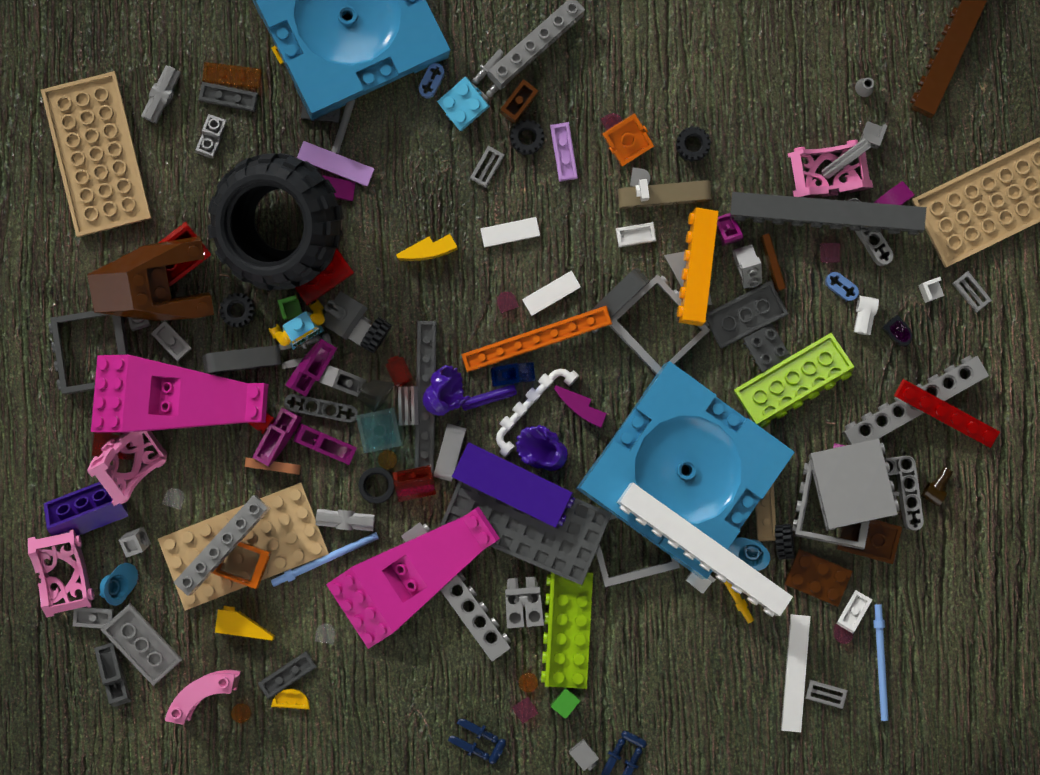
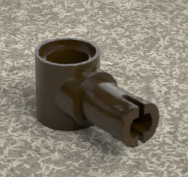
[921,467,953,507]

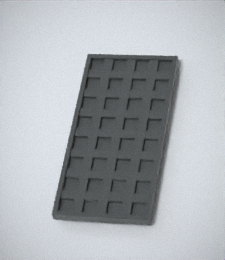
[440,481,612,585]

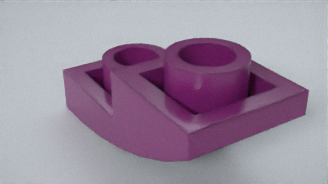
[874,181,915,205]

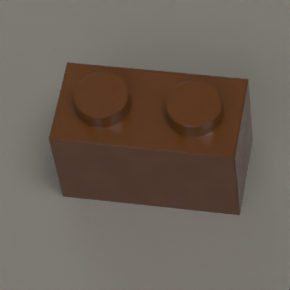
[500,79,539,124]

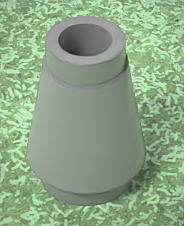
[855,77,874,97]

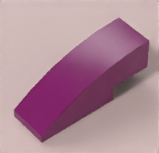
[286,339,337,397]
[554,385,607,428]
[252,408,302,467]
[293,423,357,465]

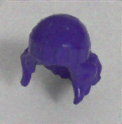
[422,365,470,416]
[516,425,568,471]

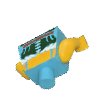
[268,299,325,350]

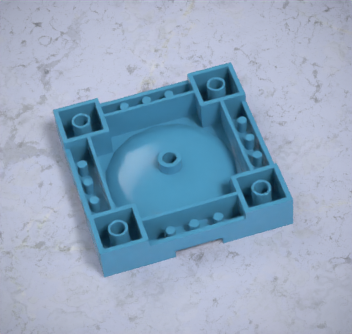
[252,0,450,121]
[576,361,795,579]

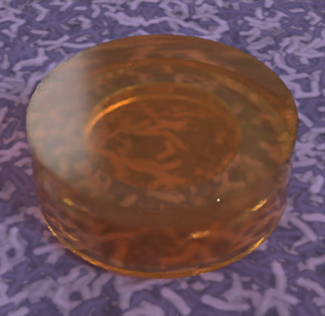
[378,450,397,469]
[519,672,538,692]
[231,703,251,723]

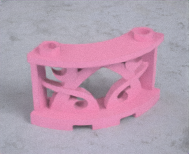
[788,140,873,198]
[87,431,168,506]
[28,529,94,617]
[165,670,241,725]

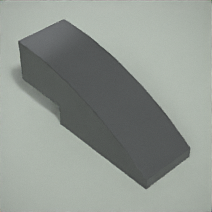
[94,642,132,707]

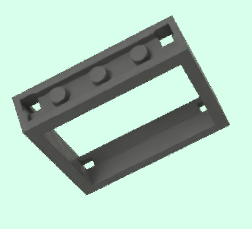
[48,311,129,395]

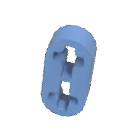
[419,63,445,99]
[825,272,859,301]

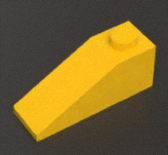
[215,606,275,640]

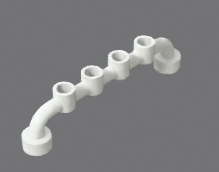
[496,368,579,457]

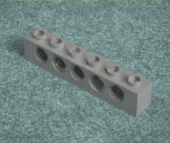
[487,0,585,90]
[173,495,271,596]

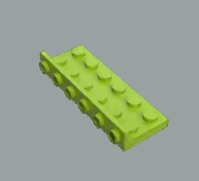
[733,333,854,428]
[541,572,593,689]

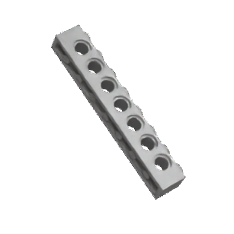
[842,355,989,445]
[401,522,511,661]

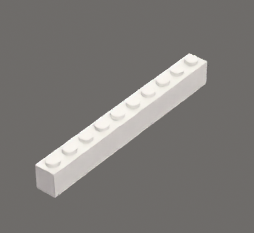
[617,483,793,617]

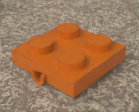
[602,113,654,166]

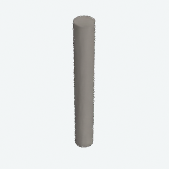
[331,100,355,154]

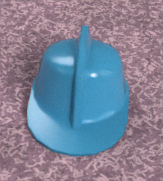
[728,537,770,571]
[99,563,138,606]

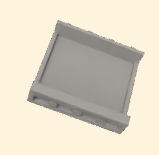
[809,439,899,531]

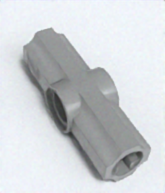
[141,65,181,124]
[316,509,375,531]

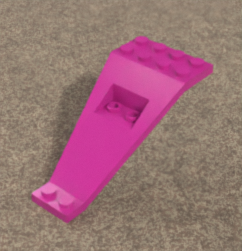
[91,355,268,433]
[326,506,500,649]

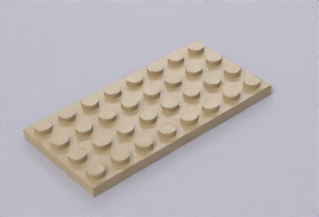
[41,71,152,237]
[911,137,1040,268]
[158,482,329,611]

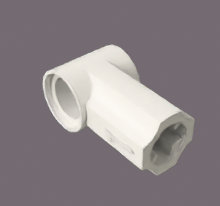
[854,295,879,335]

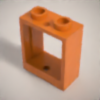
[212,541,271,589]

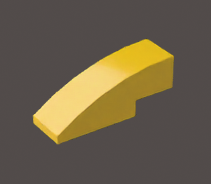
[396,234,458,261]

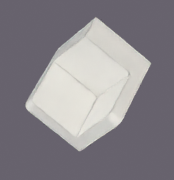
[918,277,944,303]
[685,572,716,593]

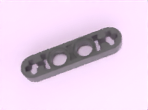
[284,394,358,423]

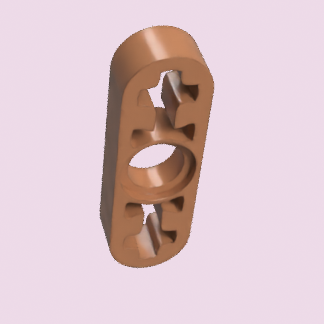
[244,457,301,475]

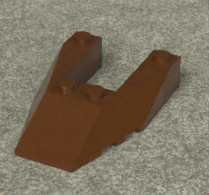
[87,236,214,321]

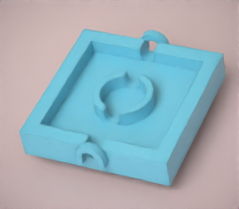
[437,77,490,131]

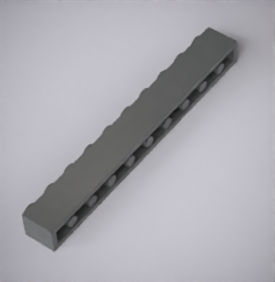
[730,192,927,236]

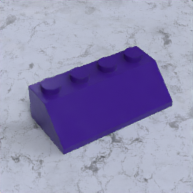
[43,478,128,536]

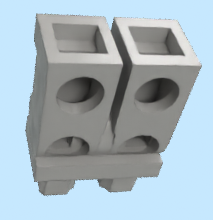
[505,576,544,628]

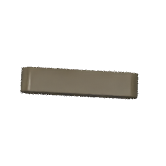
[617,180,712,209]

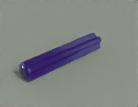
[462,385,517,411]

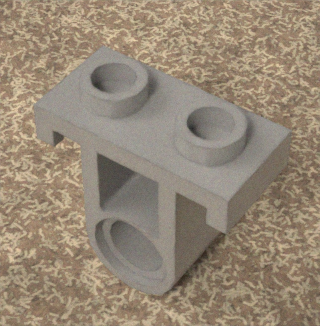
[733,244,762,289]

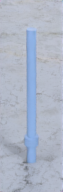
[271,532,379,587]
[873,604,889,721]

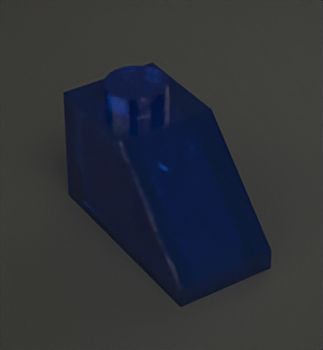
[491,362,536,387]

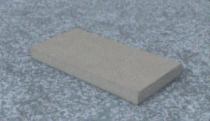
[101,603,182,686]

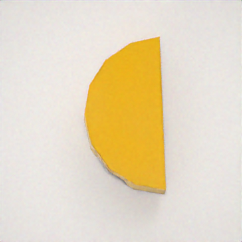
[271,688,310,710]

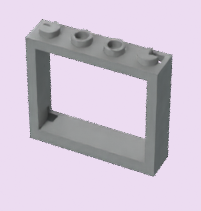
[609,274,710,375]
[792,460,870,550]
[596,514,680,587]

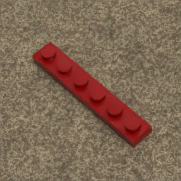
[894,379,1000,448]

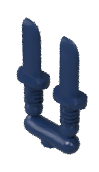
[448,719,506,764]
[601,730,647,775]

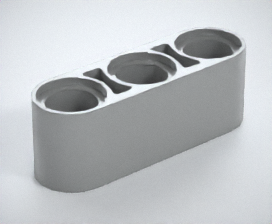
[433,423,466,482]

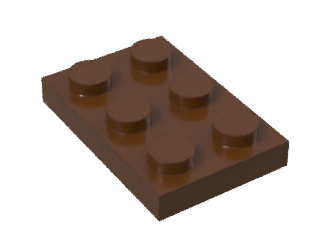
[836,520,902,564]
[784,549,853,607]

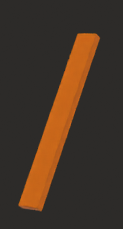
[461,306,613,372]

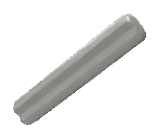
[821,139,871,179]

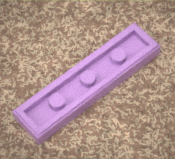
[297,141,375,187]

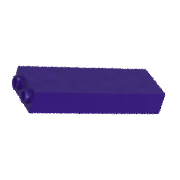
[452,442,575,528]

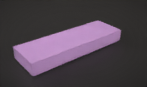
[550,122,578,182]

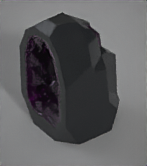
[881,315,913,347]

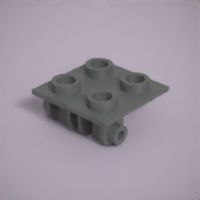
[743,323,790,372]

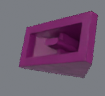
[717,213,743,246]

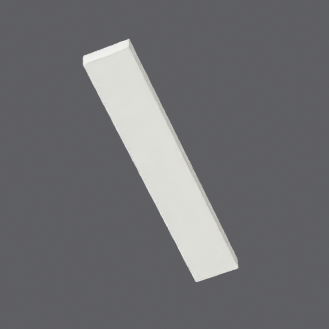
[781,614,810,732]

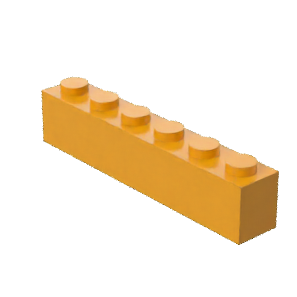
[677,207,719,326]

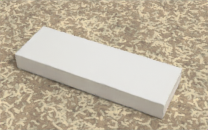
[480,217,540,248]
[522,271,581,316]

